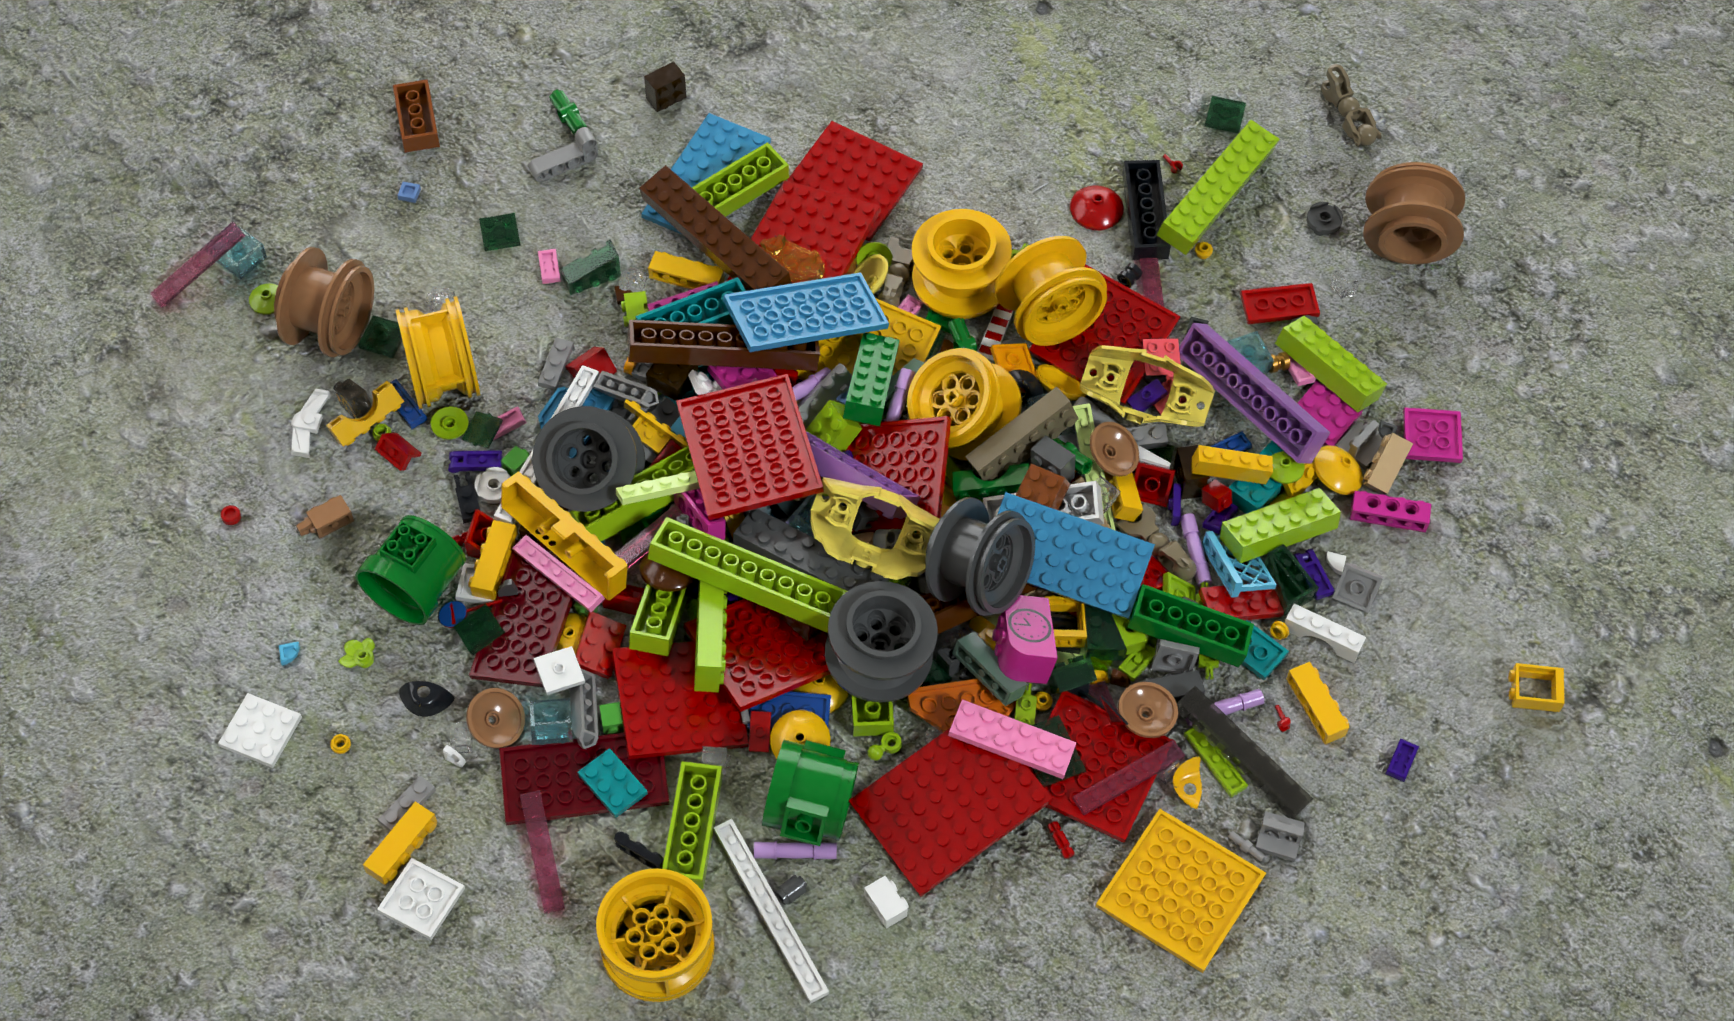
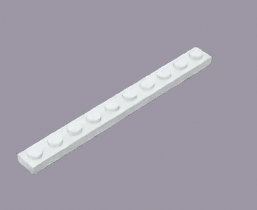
[494,365,600,524]
[714,819,829,1004]

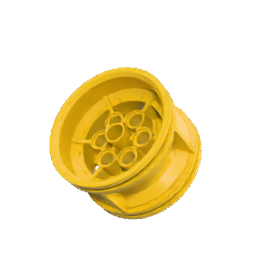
[395,296,481,409]
[596,868,715,1002]

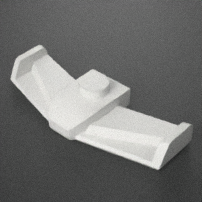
[291,389,331,458]

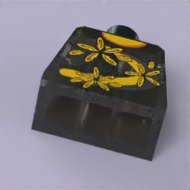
[333,379,372,419]

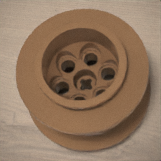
[1363,162,1465,264]
[274,247,374,357]

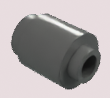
[776,875,807,905]

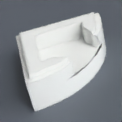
[1326,551,1346,575]
[443,745,466,768]

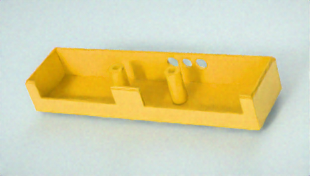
[501,471,628,600]

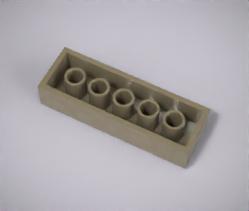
[965,387,1078,481]

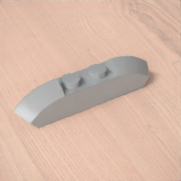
[593,371,659,408]
[570,669,599,749]

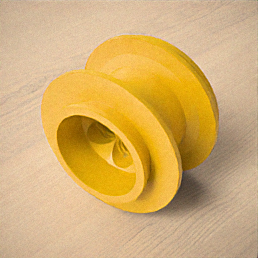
[912,209,1012,319]
[995,236,1107,346]
[907,348,1022,461]

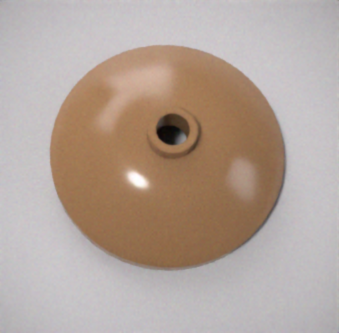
[1090,422,1139,477]
[1118,682,1178,738]
[466,688,525,748]

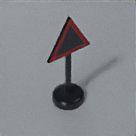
[1065,676,1129,725]

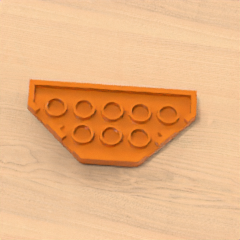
[906,679,1016,732]

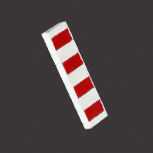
[978,303,1014,363]

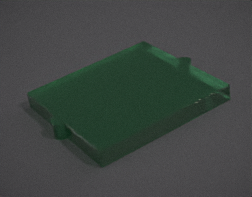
[462,411,503,449]

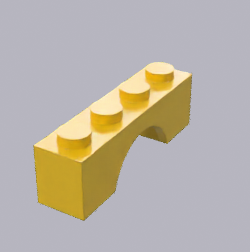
[326,381,404,447]

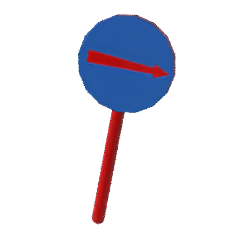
[439,599,503,628]

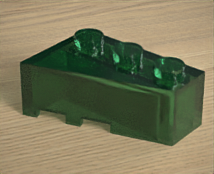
[561,239,621,295]
[1265,544,1319,616]
[1084,604,1127,660]

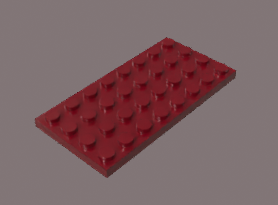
[469,540,581,688]
[499,733,670,826]

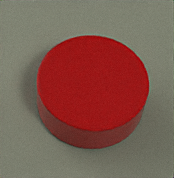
[221,505,241,525]

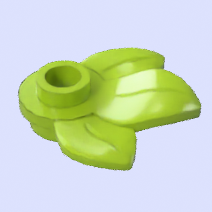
[338,637,375,668]

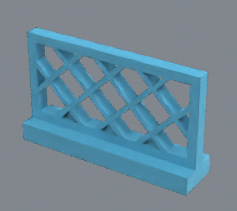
[1202,531,1277,598]

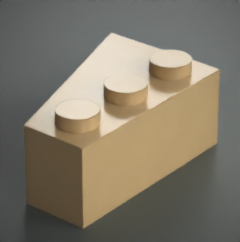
[1363,433,1413,495]

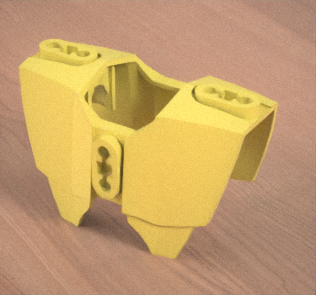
[1079,345,1215,427]
[810,477,940,580]

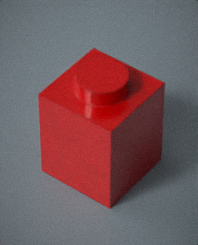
[1202,479,1232,513]

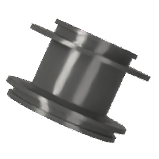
[532,406,645,512]
[925,497,1035,616]
[825,581,938,702]

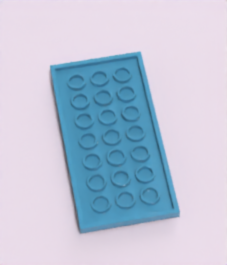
[641,113,771,235]
[723,273,889,352]
[997,492,1155,620]

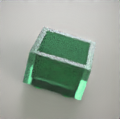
[1048,655,1097,694]

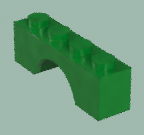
[952,463,1029,501]

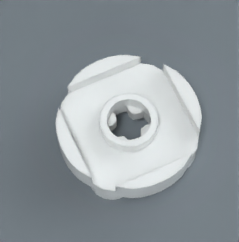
[475,467,511,504]

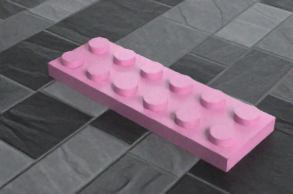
[948,699,1076,779]

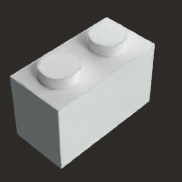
[864,876,909,929]

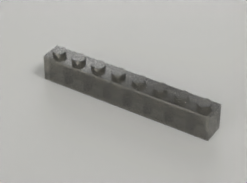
[1177,686,1313,820]

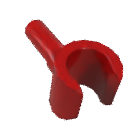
[1163,154,1183,174]
[1275,705,1291,732]

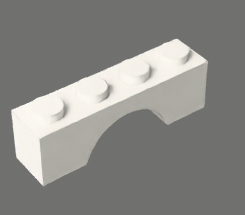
[1285,604,1366,663]

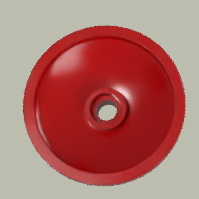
[1070,185,1124,230]

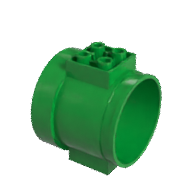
[355,515,466,625]
[762,739,859,846]

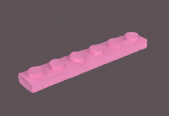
[512,535,605,612]

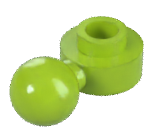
[867,732,902,761]

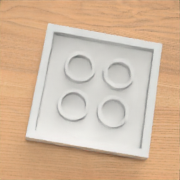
[218,693,302,768]
[377,858,465,940]

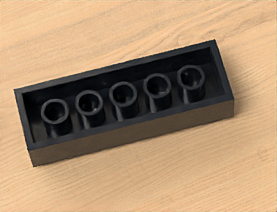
[1122,160,1171,260]

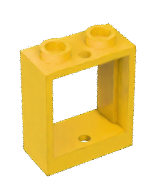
[1044,595,1087,648]
[1508,663,1565,712]

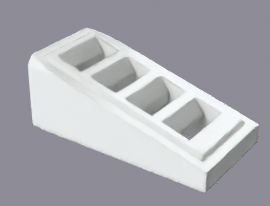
[1138,445,1171,469]

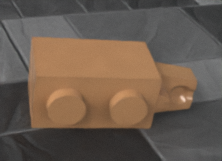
[296,495,354,539]

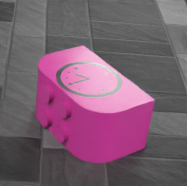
[992,595,1058,684]

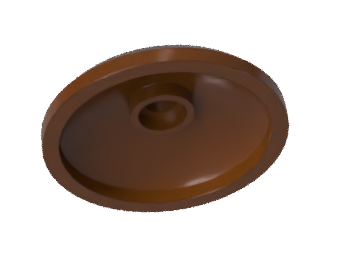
[640,552,696,591]

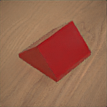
[565,346,617,378]
[1134,462,1176,507]
[464,509,494,559]
[602,584,645,616]

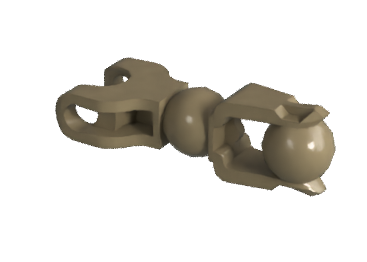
[1321,64,1382,147]
[877,236,914,307]
[1114,503,1197,583]

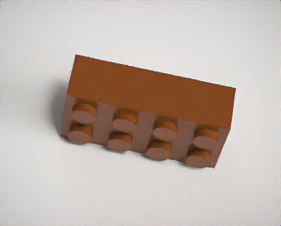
[393,79,440,153]
[1016,464,1071,510]

